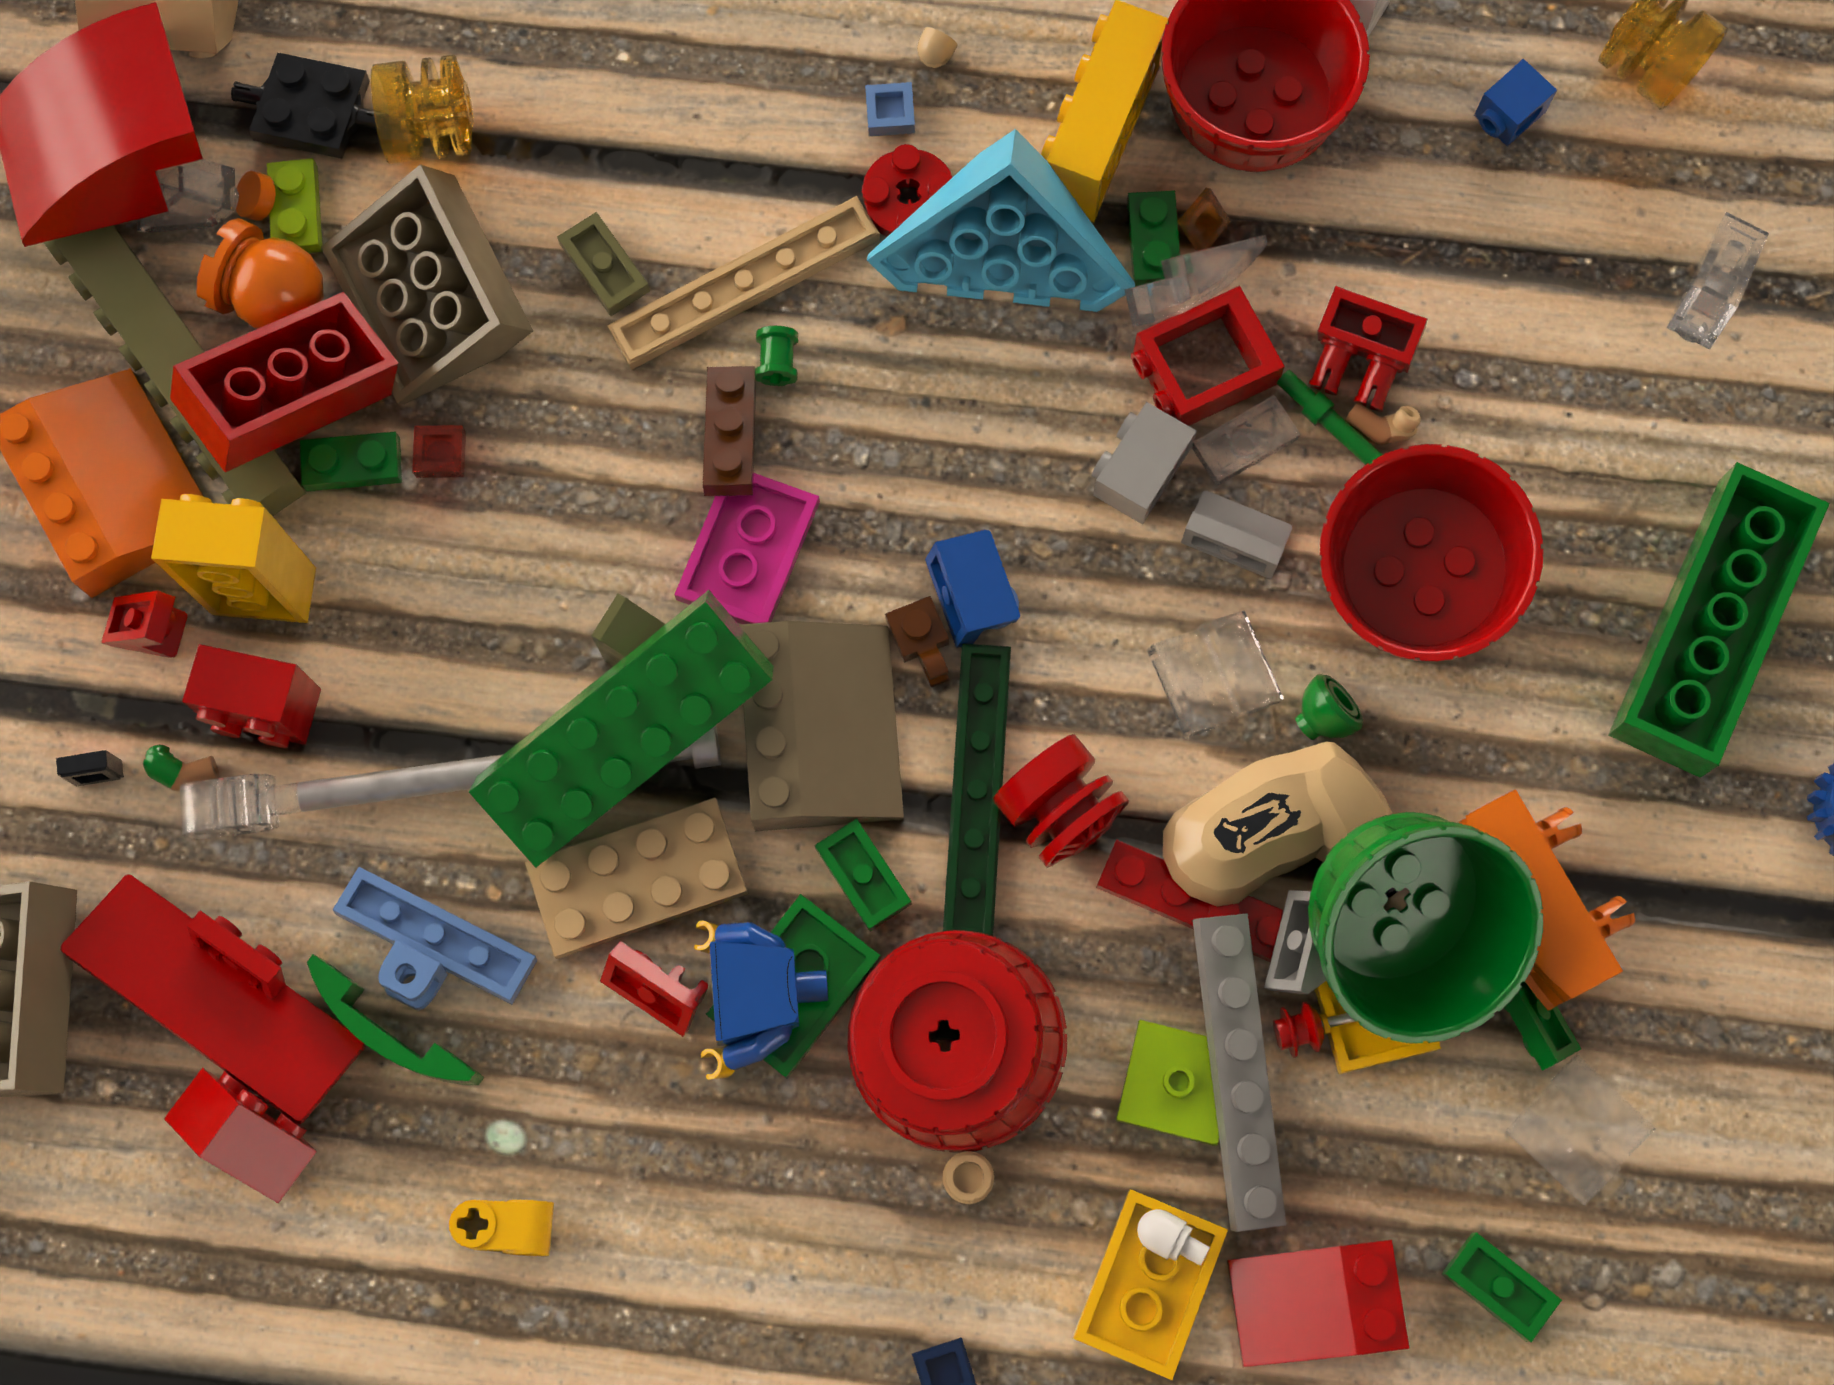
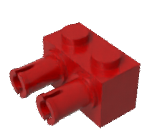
[1308,286,1428,412]

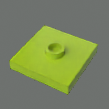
[1115,1020,1219,1146]

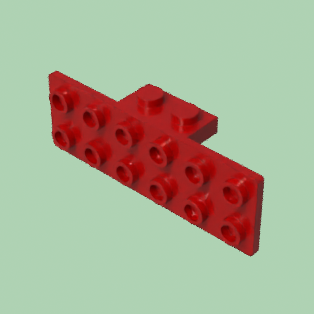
[60,874,365,1124]

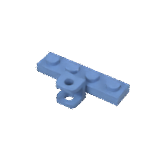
[333,867,537,1010]

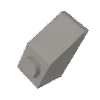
[1264,890,1327,994]

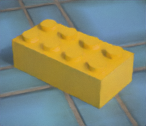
[1041,0,1168,223]
[151,494,316,623]

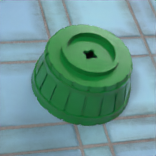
[1308,812,1543,1043]

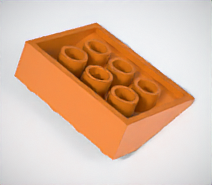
[0,368,204,598]

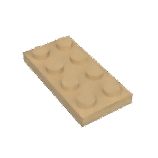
[525,798,748,959]

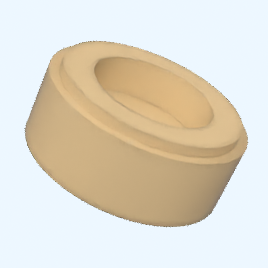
[943,1151,994,1205]

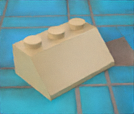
[75,0,239,58]

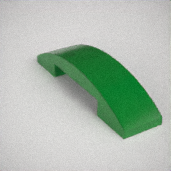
[307,954,484,1085]

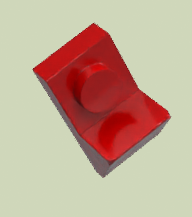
[101,590,188,658]

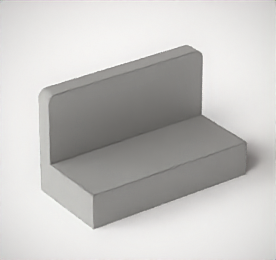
[1181,491,1292,579]

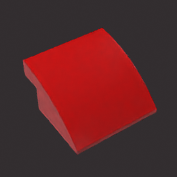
[0,2,203,247]

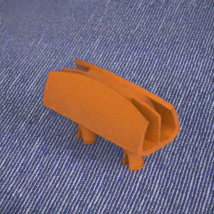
[1459,789,1635,1011]

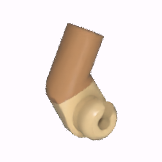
[1345,402,1421,445]

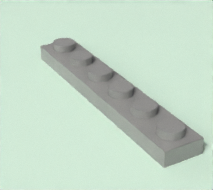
[1193,913,1286,1232]

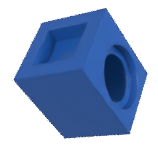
[1474,59,1557,147]

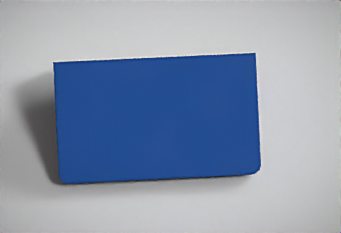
[925,530,1020,648]

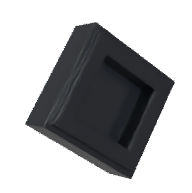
[56,750,124,787]

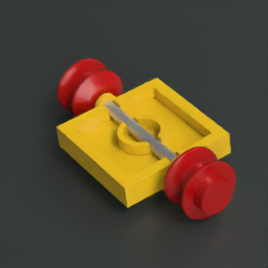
[1273,981,1441,1074]

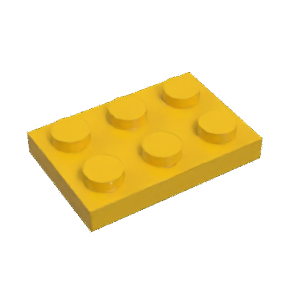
[1072,1189,1228,1380]

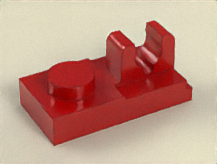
[600,941,708,1037]

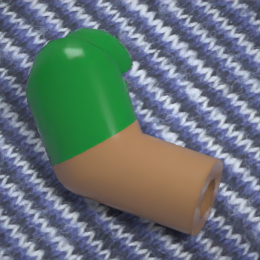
[143,744,220,791]

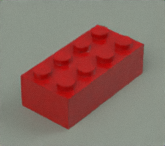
[170,292,399,472]

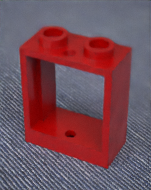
[1131,286,1285,426]

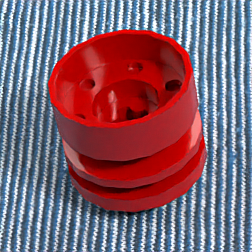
[993,734,1129,868]

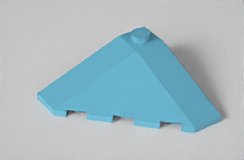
[867,129,1135,312]

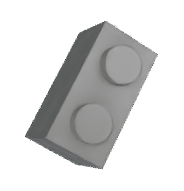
[1091,402,1197,525]

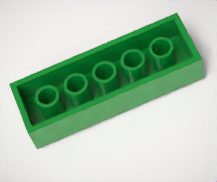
[1608,462,1830,778]
[469,590,774,868]

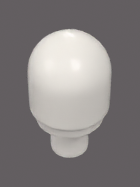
[1137,1209,1210,1266]

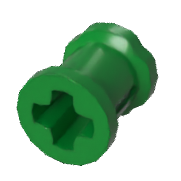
[755,325,799,386]

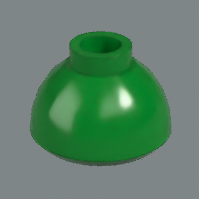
[1295,674,1363,740]

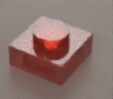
[412,425,466,478]

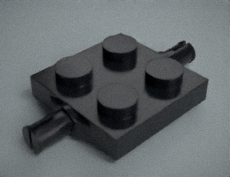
[231,52,389,159]

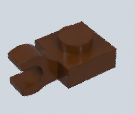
[885,596,949,688]

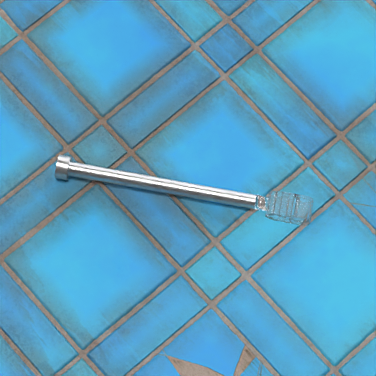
[180,725,721,840]

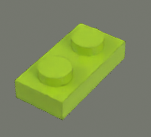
[267,158,323,253]

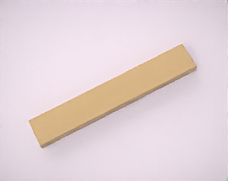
[607,196,880,370]

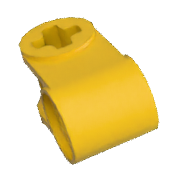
[449,1200,554,1256]

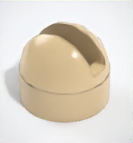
[917,27,958,68]

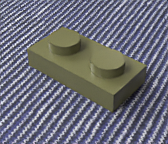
[557,212,650,316]

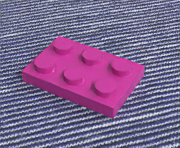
[674,473,820,624]

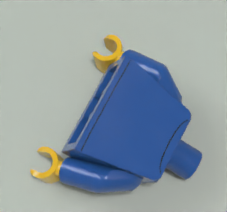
[694,920,828,1079]

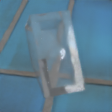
[137,159,239,233]

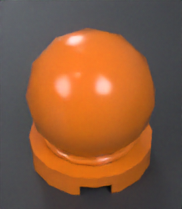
[196,218,324,329]

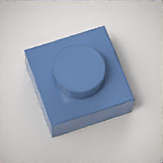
[865,82,915,136]

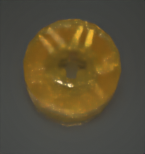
[1598,0,1728,110]
[371,55,474,165]

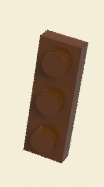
[703,366,756,496]

